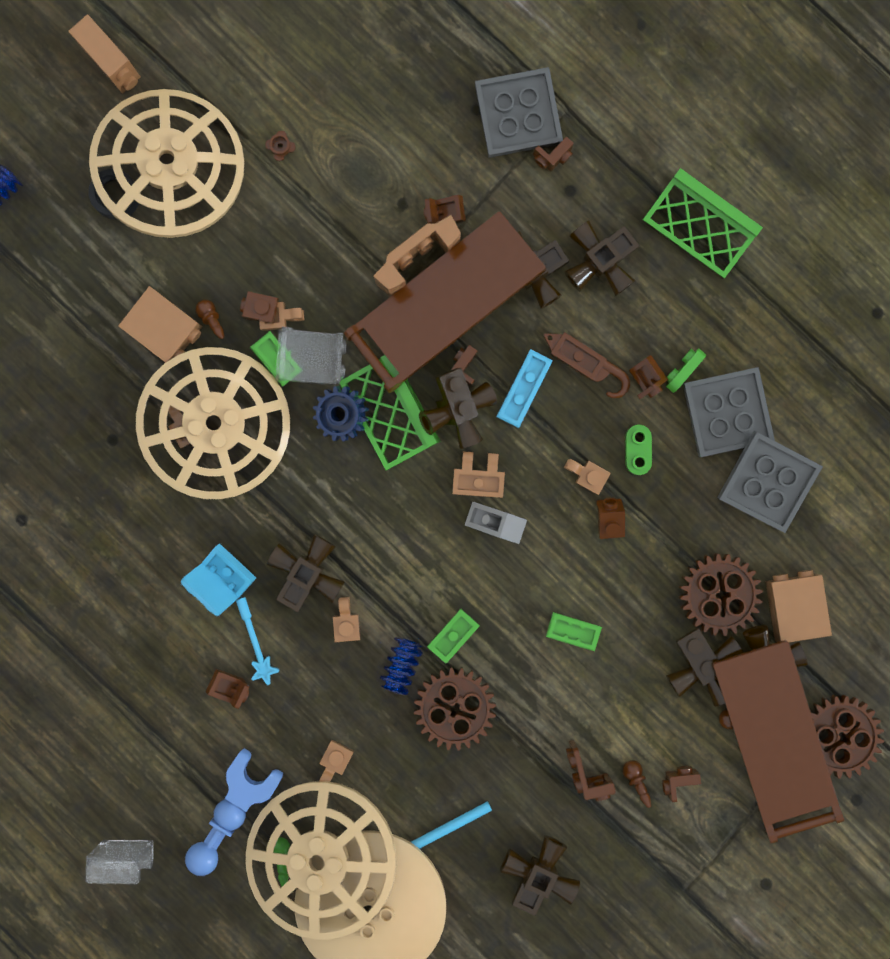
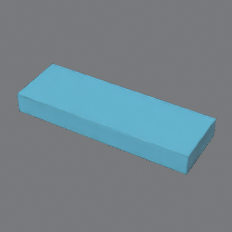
[496,349,553,428]

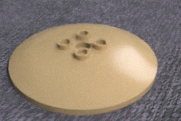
[295,831,446,959]

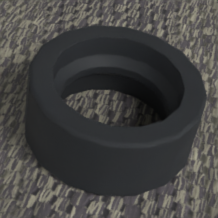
[88,168,139,220]

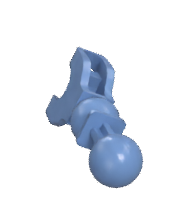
[185,748,283,876]

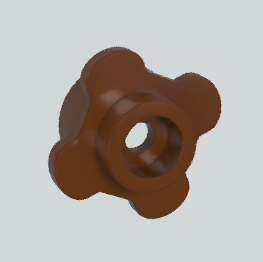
[265,131,296,161]

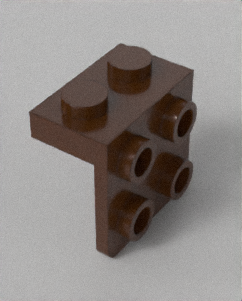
[566,740,616,801]

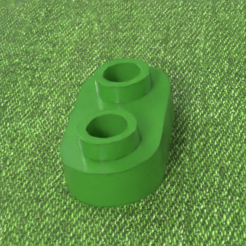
[666,348,706,393]
[625,425,652,475]

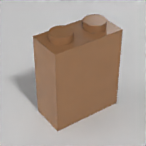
[69,14,141,93]
[119,286,202,363]
[765,570,832,642]

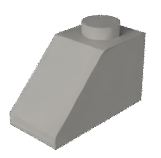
[465,502,527,544]

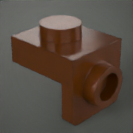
[533,136,574,172]
[424,195,466,224]
[240,291,279,324]
[451,345,477,386]
[629,355,668,399]
[596,498,625,539]
[205,669,249,709]
[662,766,701,802]

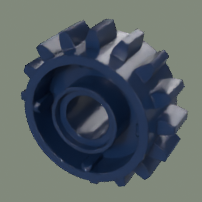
[313,386,369,441]

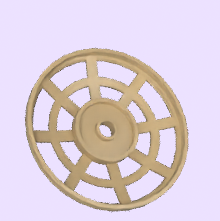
[89,89,244,238]
[136,347,290,499]
[246,781,397,940]

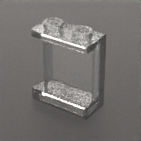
[276,327,347,385]
[86,840,153,883]

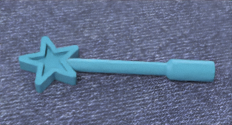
[236,597,279,685]

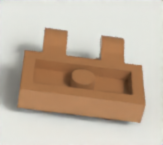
[452,451,505,498]

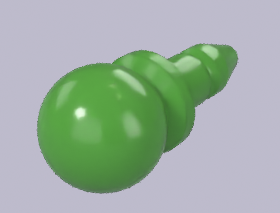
[274,837,290,886]

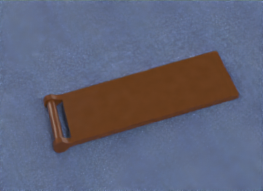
[344,212,546,393]
[713,640,844,844]

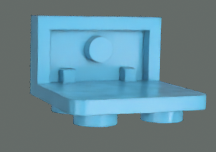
[181,543,256,616]

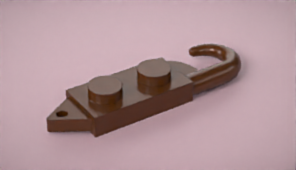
[543,332,630,398]

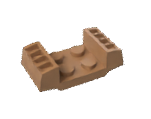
[374,215,461,297]

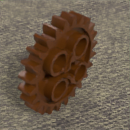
[679,553,763,636]
[414,667,496,751]
[811,694,884,779]

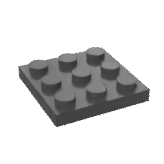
[475,67,563,158]
[683,367,775,458]
[717,431,823,533]

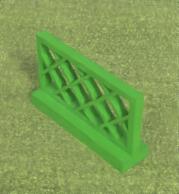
[643,168,763,278]
[339,355,441,470]

